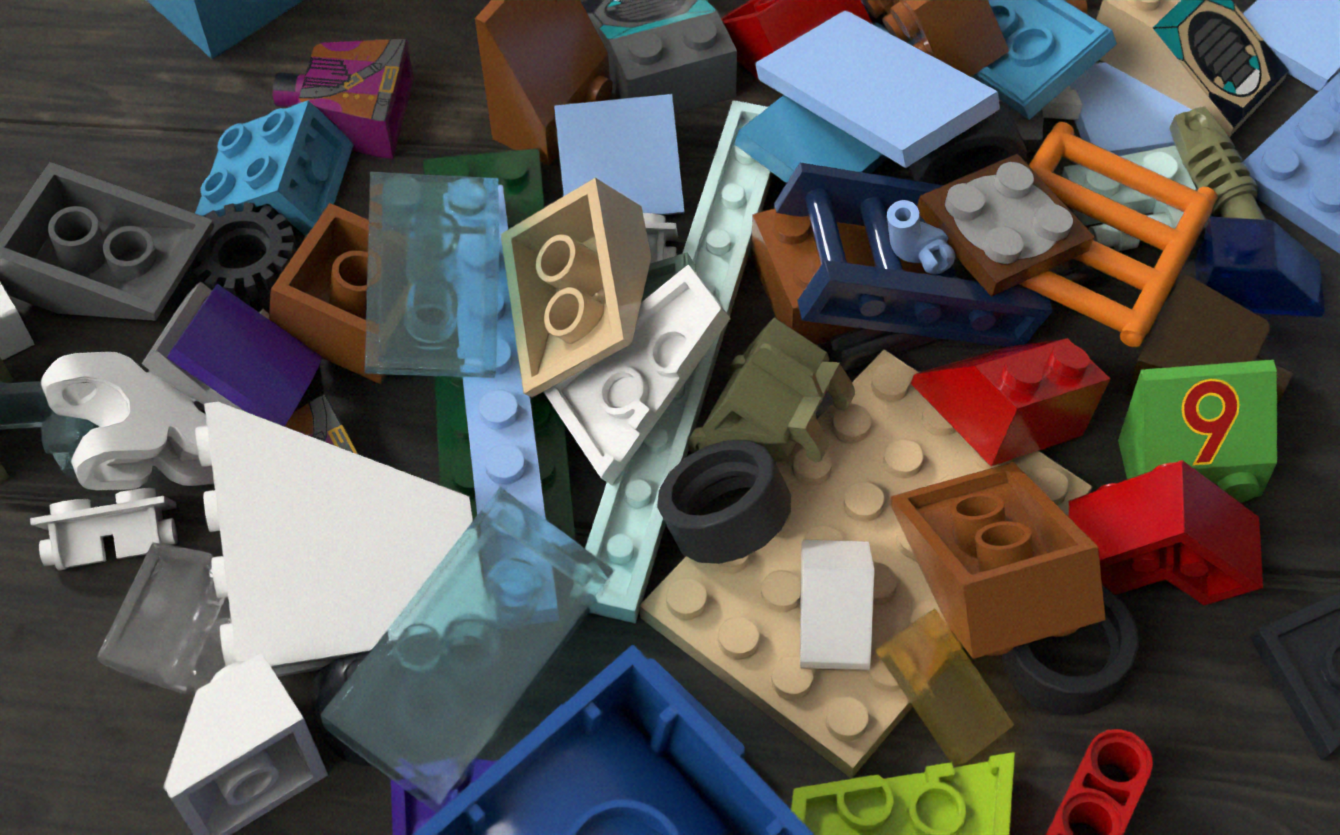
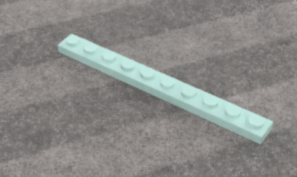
[570,100,774,623]

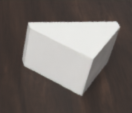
[800,540,874,670]

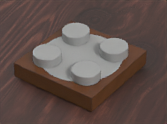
[917,154,1095,297]

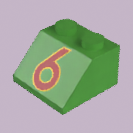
[1118,360,1277,503]

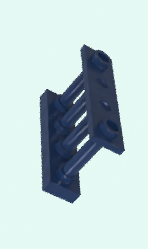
[774,162,1053,347]

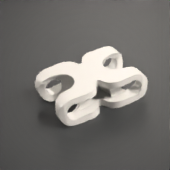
[41,352,214,490]

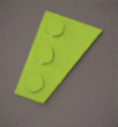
[791,752,1015,835]

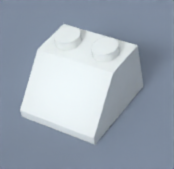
[164,652,328,835]

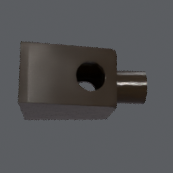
[1127,274,1294,406]

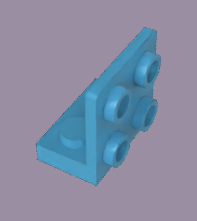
[195,100,354,235]

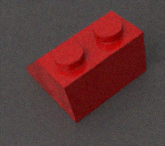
[721,0,872,82]
[910,338,1110,467]

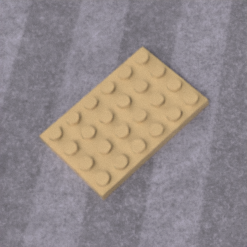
[639,350,1092,779]

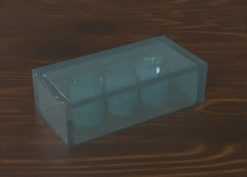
[321,487,615,813]

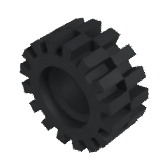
[189,202,298,312]

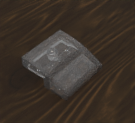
[96,542,232,697]

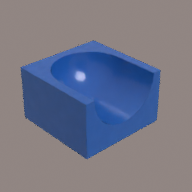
[413,645,814,835]

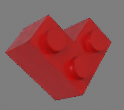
[1069,460,1263,606]

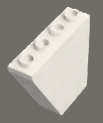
[196,402,490,677]

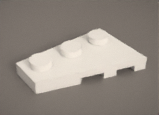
[543,265,730,486]

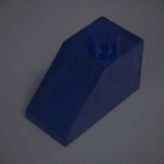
[1195,217,1325,317]

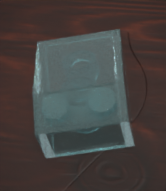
[365,172,499,378]

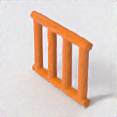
[1020,122,1218,347]

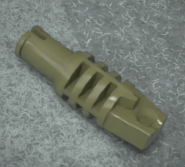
[1169,107,1279,258]

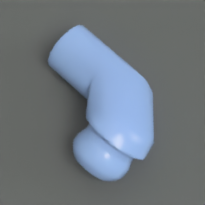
[887,200,955,274]

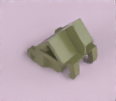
[688,318,855,463]

